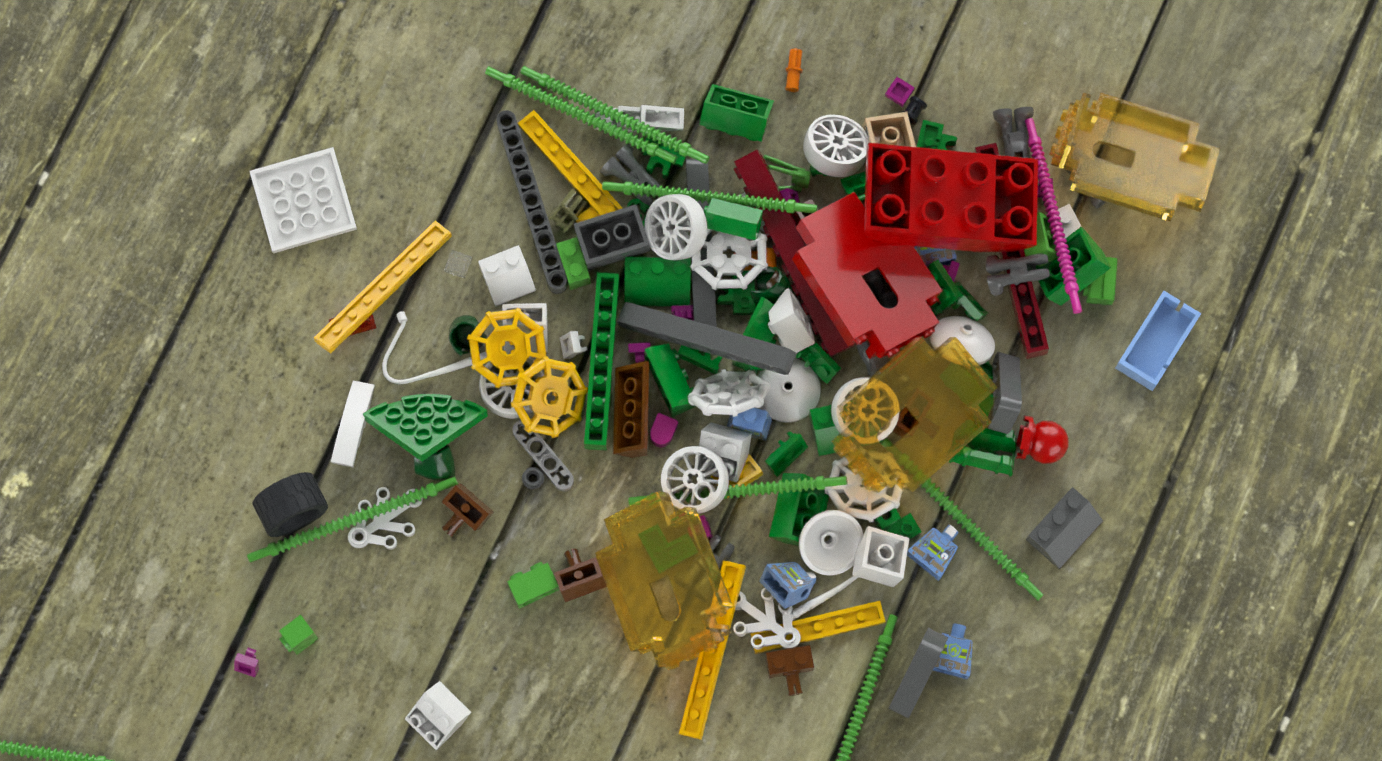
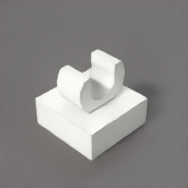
[560,331,587,359]

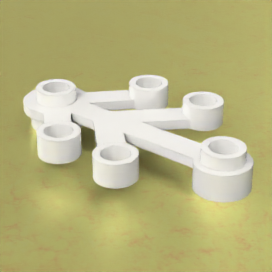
[348,487,423,550]
[733,588,801,650]

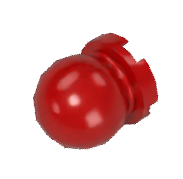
[1015,415,1069,464]

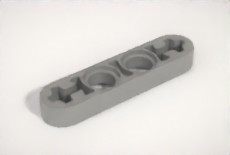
[512,420,574,492]

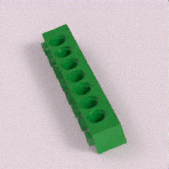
[584,272,619,451]

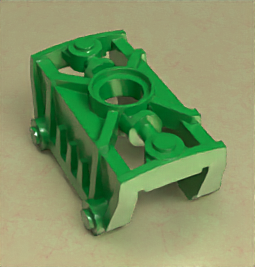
[949,420,1017,477]

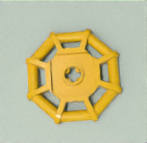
[467,307,548,388]
[511,356,588,438]

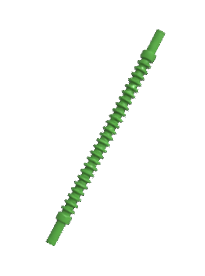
[485,66,678,164]
[520,66,710,164]
[602,181,818,213]
[881,438,1044,601]
[629,476,848,506]
[247,477,458,562]
[835,614,898,761]
[0,740,115,761]

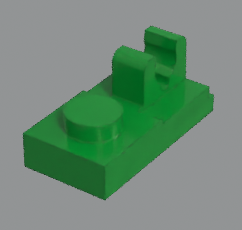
[952,282,988,321]
[796,342,842,384]
[678,345,723,375]
[765,431,808,477]

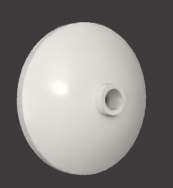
[930,316,995,366]
[758,359,821,423]
[799,510,864,575]

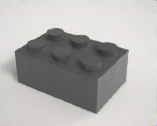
[574,205,650,271]

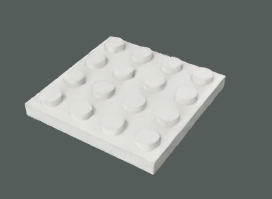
[250,147,357,253]

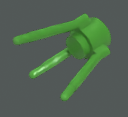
[763,155,811,192]

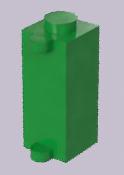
[703,198,763,240]

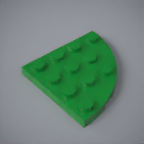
[363,394,488,462]

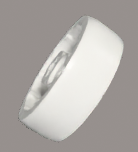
[803,115,869,177]
[645,194,707,260]
[479,352,544,419]
[831,377,899,444]
[661,446,729,514]

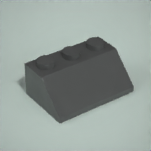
[1026,487,1103,569]

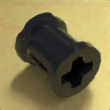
[901,96,927,125]

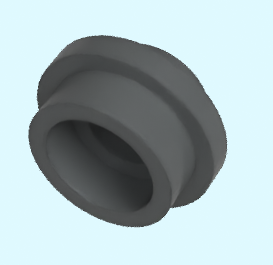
[522,467,544,490]

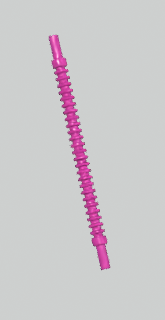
[1025,118,1082,314]

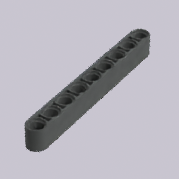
[496,110,568,294]
[686,159,717,328]
[616,302,797,375]

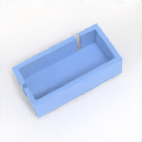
[1115,291,1201,391]

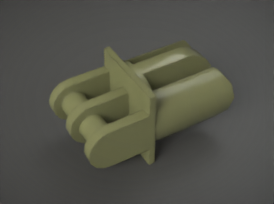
[548,189,587,233]

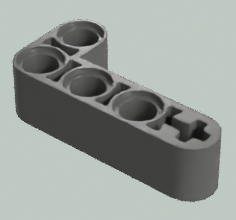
[986,352,1022,434]
[888,628,949,719]

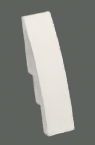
[594,105,684,132]
[331,381,375,467]

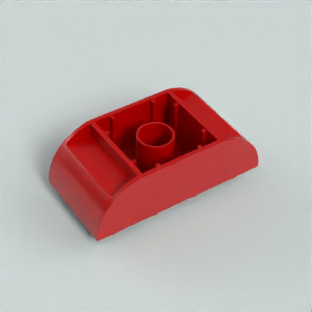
[864,143,1038,252]

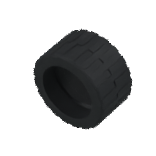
[252,472,328,537]

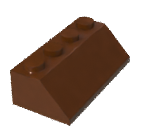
[613,361,649,458]

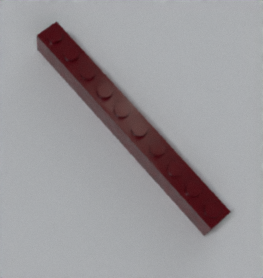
[974,143,1049,359]
[734,150,857,357]

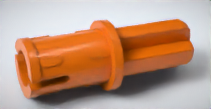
[785,48,803,92]

